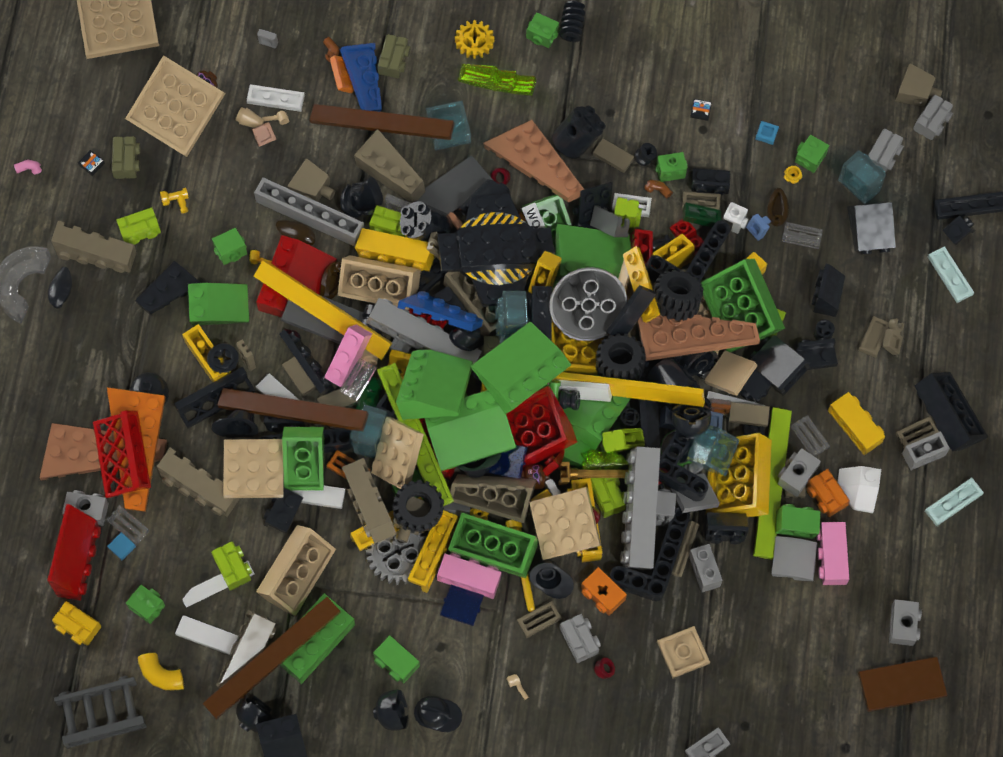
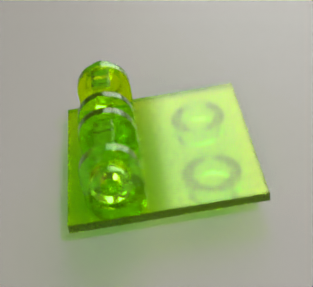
[581,450,628,470]

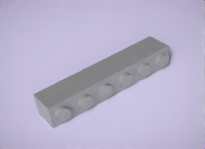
[254,178,364,247]
[366,298,482,370]

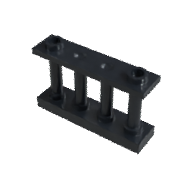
[522,286,552,341]

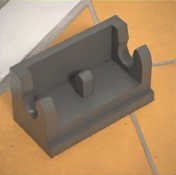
[590,205,630,237]

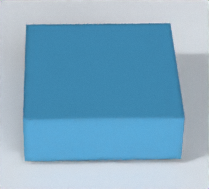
[755,121,779,145]
[107,532,136,560]

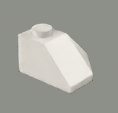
[837,466,881,513]

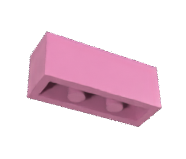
[324,324,373,387]
[816,522,849,585]
[437,553,501,599]

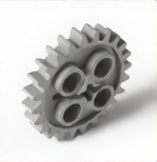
[366,532,427,585]

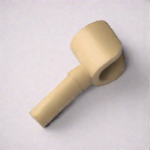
[262,111,289,125]
[507,674,529,700]

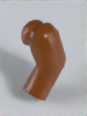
[323,37,340,62]
[644,179,673,199]

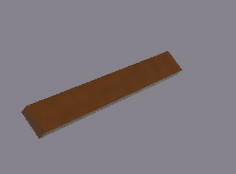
[309,104,455,140]
[217,388,369,432]
[203,597,341,720]

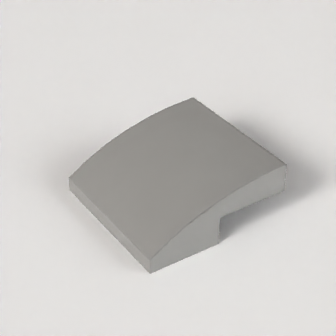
[772,536,817,581]

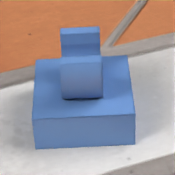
[746,214,771,240]

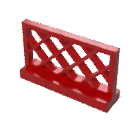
[93,410,151,498]

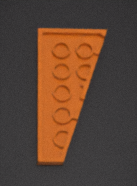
[107,387,166,512]

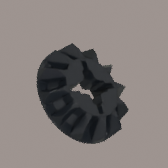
[207,344,239,374]

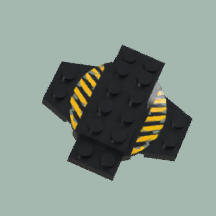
[437,194,554,307]

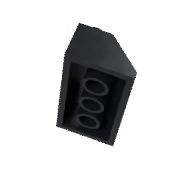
[914,372,988,452]

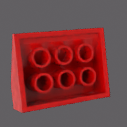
[256,235,337,317]
[498,386,578,475]
[47,504,101,601]

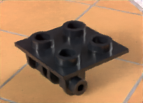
[572,182,613,224]

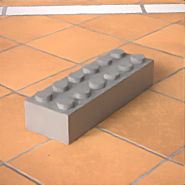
[620,447,660,569]

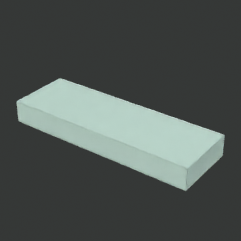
[928,246,974,303]
[925,478,984,526]

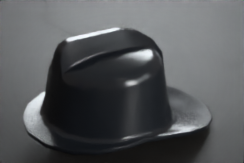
[449,327,484,351]
[211,410,259,437]
[457,453,501,478]
[529,560,574,599]
[414,696,462,733]

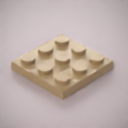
[371,417,424,489]
[223,439,283,498]
[529,487,601,560]

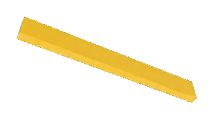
[254,259,392,360]
[554,372,705,407]

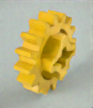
[455,20,494,59]

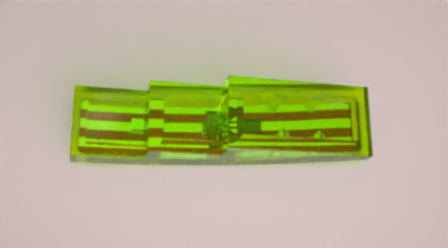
[458,64,537,96]

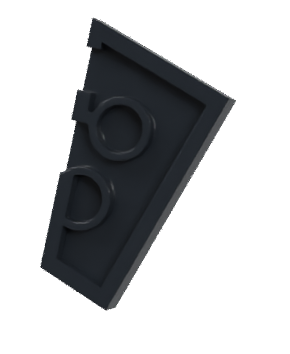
[135,261,201,314]

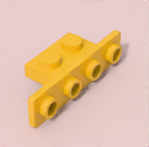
[623,246,660,323]

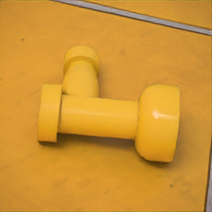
[160,188,189,213]

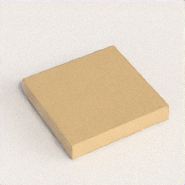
[704,351,757,396]
[657,626,710,678]

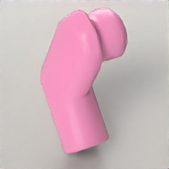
[14,160,42,175]

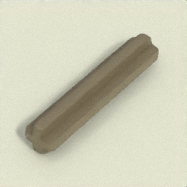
[672,521,699,577]

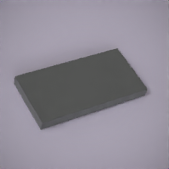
[417,155,494,214]
[280,295,364,344]

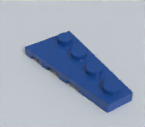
[340,43,382,112]
[398,291,483,332]

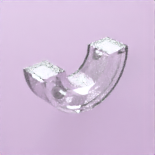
[0,246,51,323]

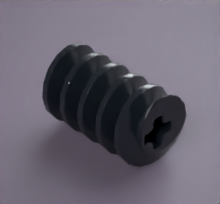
[559,1,586,43]

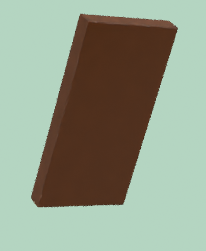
[858,657,948,712]

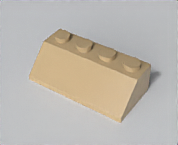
[338,255,421,310]
[256,525,336,616]

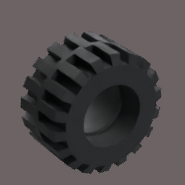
[654,270,704,321]
[596,333,646,381]
[392,480,444,533]

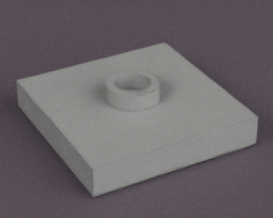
[671,473,720,513]

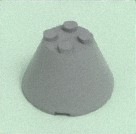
[550,267,627,341]

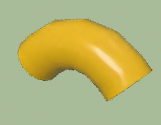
[138,653,184,690]

